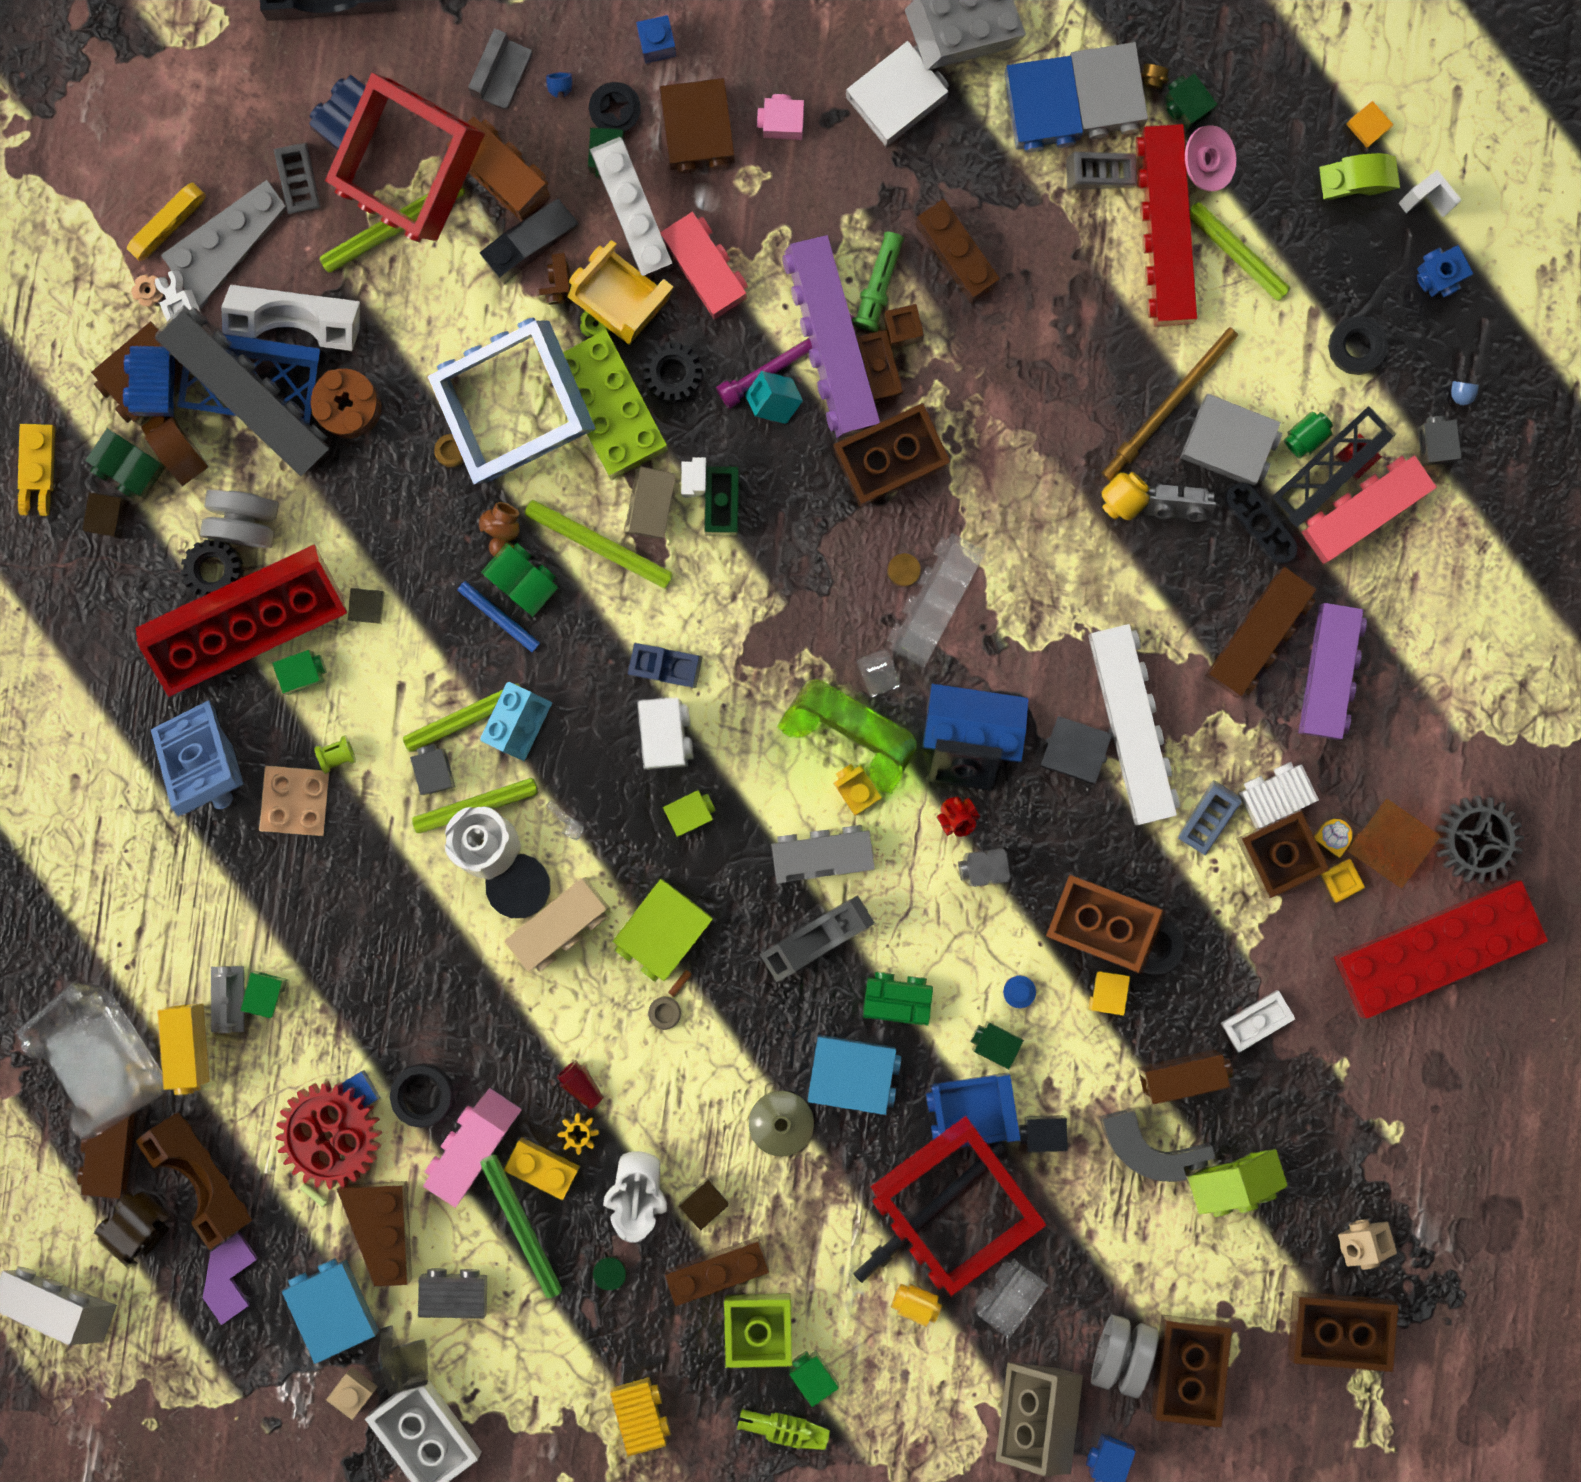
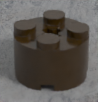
[94,1192,174,1269]

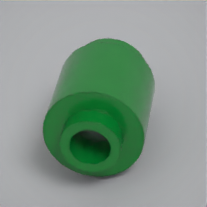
[1283,411,1333,459]

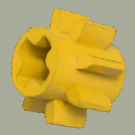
[557,1112,599,1155]

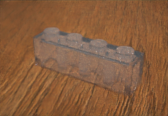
[887,533,986,668]

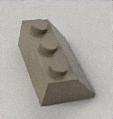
[996,1362,1083,1476]

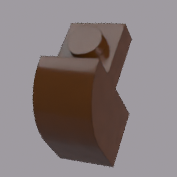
[141,416,209,486]

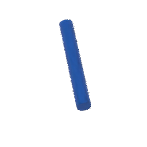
[457,581,540,653]

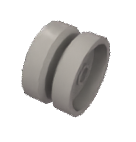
[199,490,279,548]
[1091,1314,1158,1399]

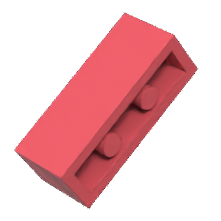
[660,211,748,320]

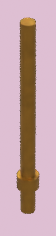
[1101,327,1239,481]

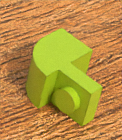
[1320,153,1400,200]

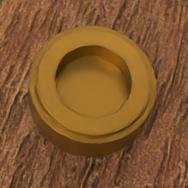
[434,434,464,468]
[887,553,921,587]

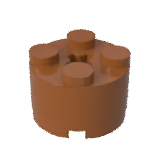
[311,369,382,439]

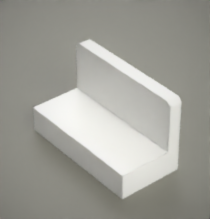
[1399,169,1461,217]

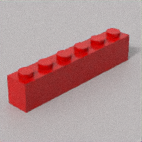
[1136,124,1197,327]

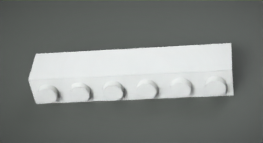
[1088,624,1180,825]

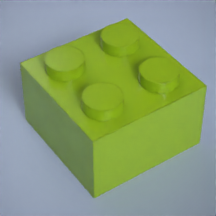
[724,1293,792,1368]

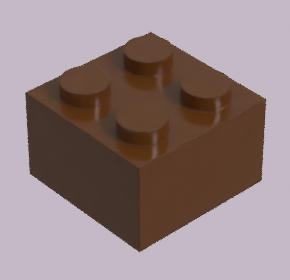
[1236,810,1330,898]

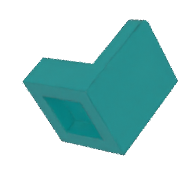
[745,371,803,423]

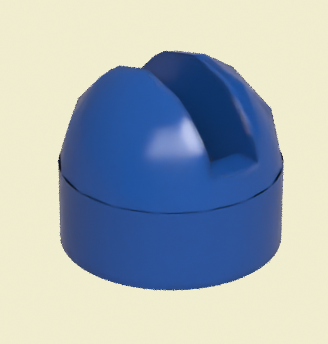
[546,72,573,98]

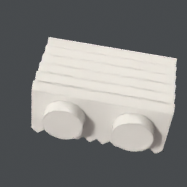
[1239,762,1319,828]

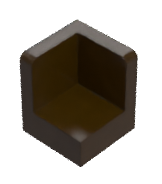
[82,492,128,539]
[679,1176,729,1231]

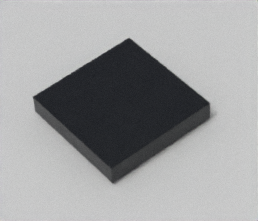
[928,739,1002,791]

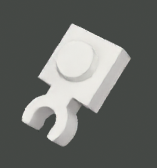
[155,271,201,321]

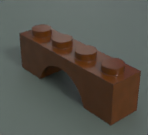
[136,1111,252,1250]

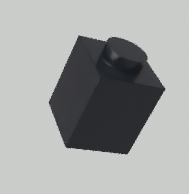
[1019,1115,1068,1153]

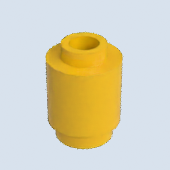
[891,1283,942,1327]

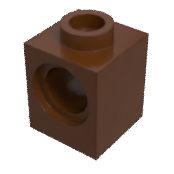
[883,304,924,349]

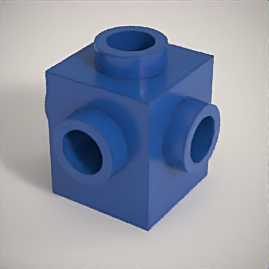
[1417,245,1473,298]

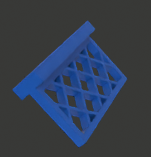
[177,332,320,424]

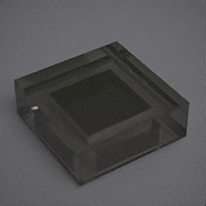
[348,588,385,624]

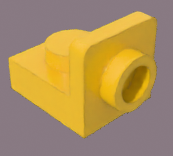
[833,763,882,816]

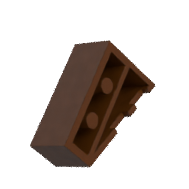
[337,1181,412,1287]

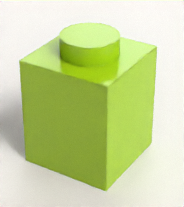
[663,790,716,837]

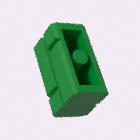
[862,972,933,1026]

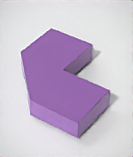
[203,1232,258,1325]

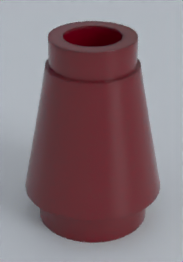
[557,1060,604,1110]

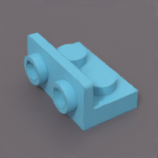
[480,682,552,761]

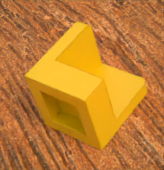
[1088,971,1130,1015]

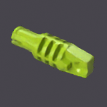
[737,1408,830,1450]

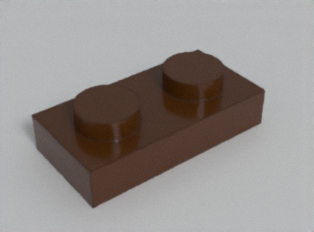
[856,329,903,401]

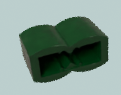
[85,428,166,500]

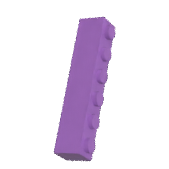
[782,235,880,439]

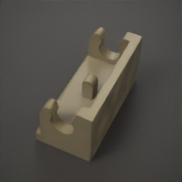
[624,467,676,539]

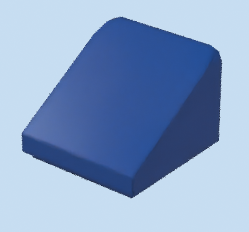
[342,1070,381,1108]

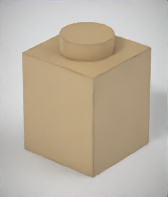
[326,1367,378,1420]

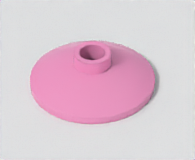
[1185,125,1236,192]

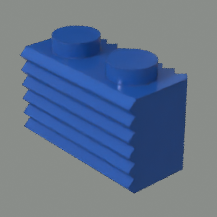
[123,346,175,417]

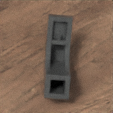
[760,895,875,982]
[1100,1108,1215,1182]

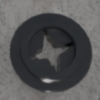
[589,82,641,133]

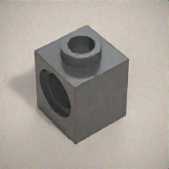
[1417,415,1461,466]
[410,744,456,795]

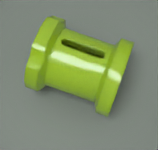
[314,735,356,774]

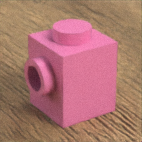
[757,94,804,140]

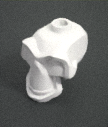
[604,1151,667,1242]

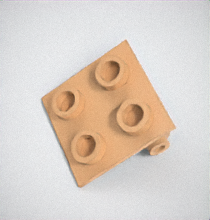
[259,766,329,836]

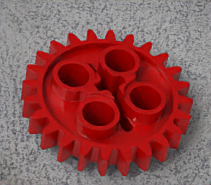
[275,1081,382,1189]

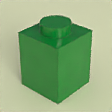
[272,650,327,695]
[789,1350,839,1407]

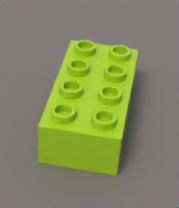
[563,330,668,480]

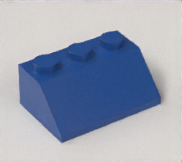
[922,684,1028,763]

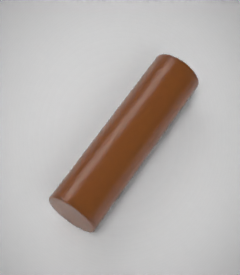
[668,969,692,997]

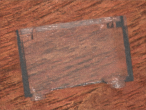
[15,983,167,1139]

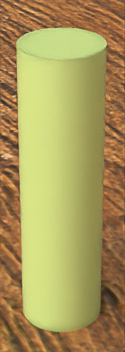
[300,1183,327,1207]

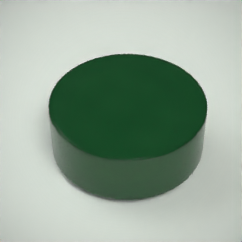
[593,1256,626,1291]

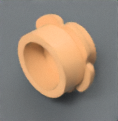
[131,275,164,307]

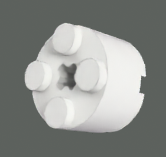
[445,806,521,880]

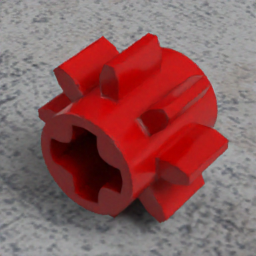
[937,797,980,837]

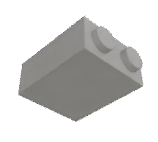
[1070,42,1148,139]
[1180,394,1282,487]

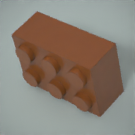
[446,116,551,222]
[1046,875,1166,973]

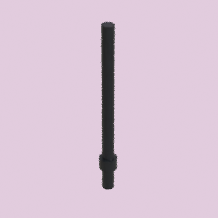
[853,1141,1007,1283]

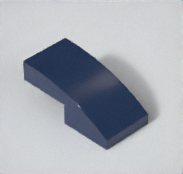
[628,643,703,689]

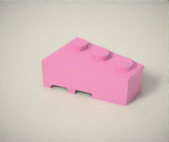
[423,1088,522,1208]

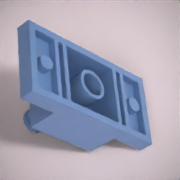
[151,700,244,817]

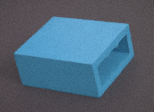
[807,1035,901,1115]
[282,1258,379,1364]

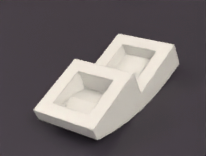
[681,458,706,498]

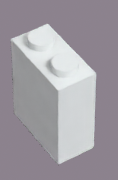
[846,41,949,147]

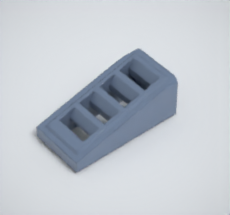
[1178,780,1242,855]

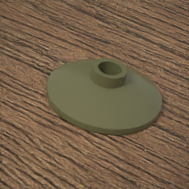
[749,1091,814,1157]

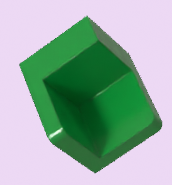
[240,971,288,1018]

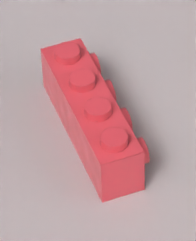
[1301,455,1437,564]

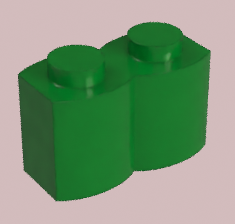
[481,543,558,617]

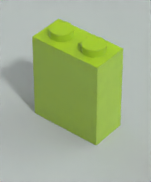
[612,878,713,982]

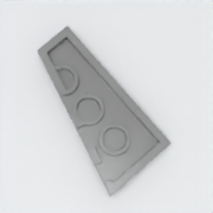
[161,180,287,310]

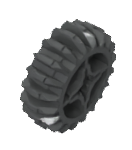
[1434,795,1524,884]

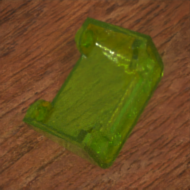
[776,679,916,795]

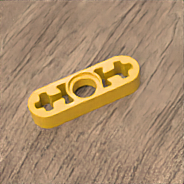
[127,182,206,261]

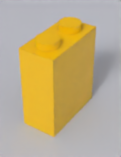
[158,1003,210,1095]

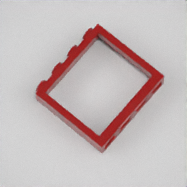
[325,73,485,243]
[870,1116,1046,1296]

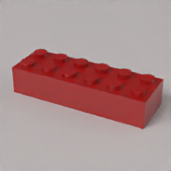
[136,544,347,697]
[1333,880,1548,1019]

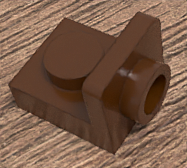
[536,253,571,305]

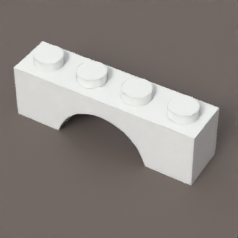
[590,137,672,276]
[221,285,360,351]

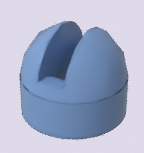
[1451,381,1479,405]

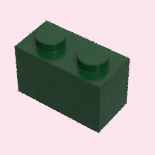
[704,466,739,536]

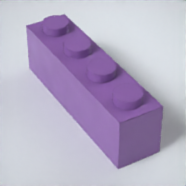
[1298,603,1367,740]

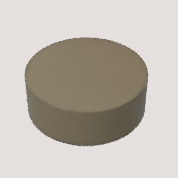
[648,996,681,1030]

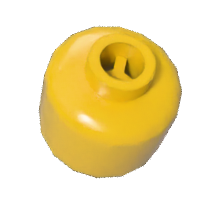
[1102,472,1151,520]

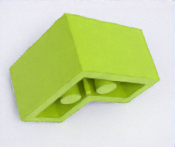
[1187,1149,1288,1217]

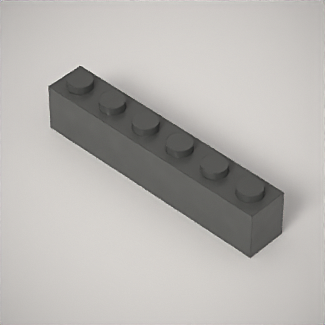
[154,305,329,476]

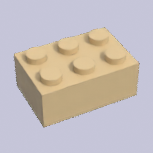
[504,877,610,972]

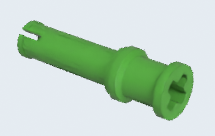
[852,232,905,332]

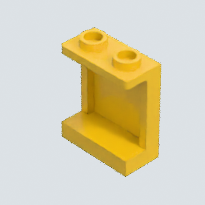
[568,240,673,345]

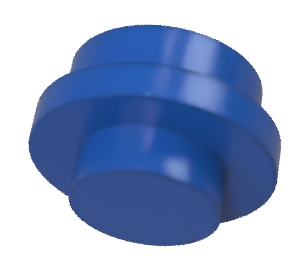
[1003,975,1036,1008]

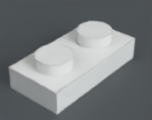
[1221,990,1295,1052]

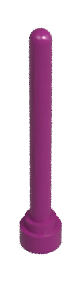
[716,314,854,409]

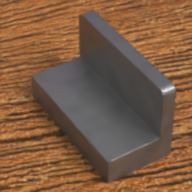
[468,28,532,110]

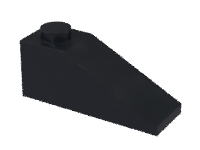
[479,198,579,285]

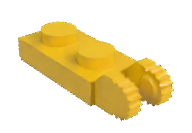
[18,424,55,516]

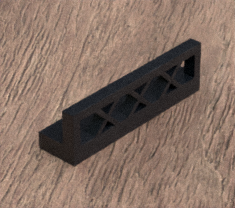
[1272,406,1396,528]

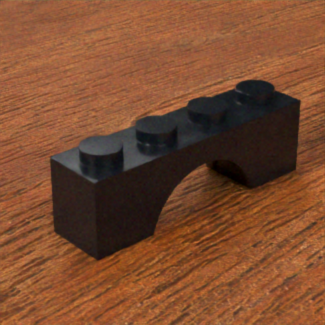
[260,0,396,21]

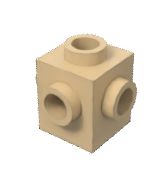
[1338,1219,1397,1270]

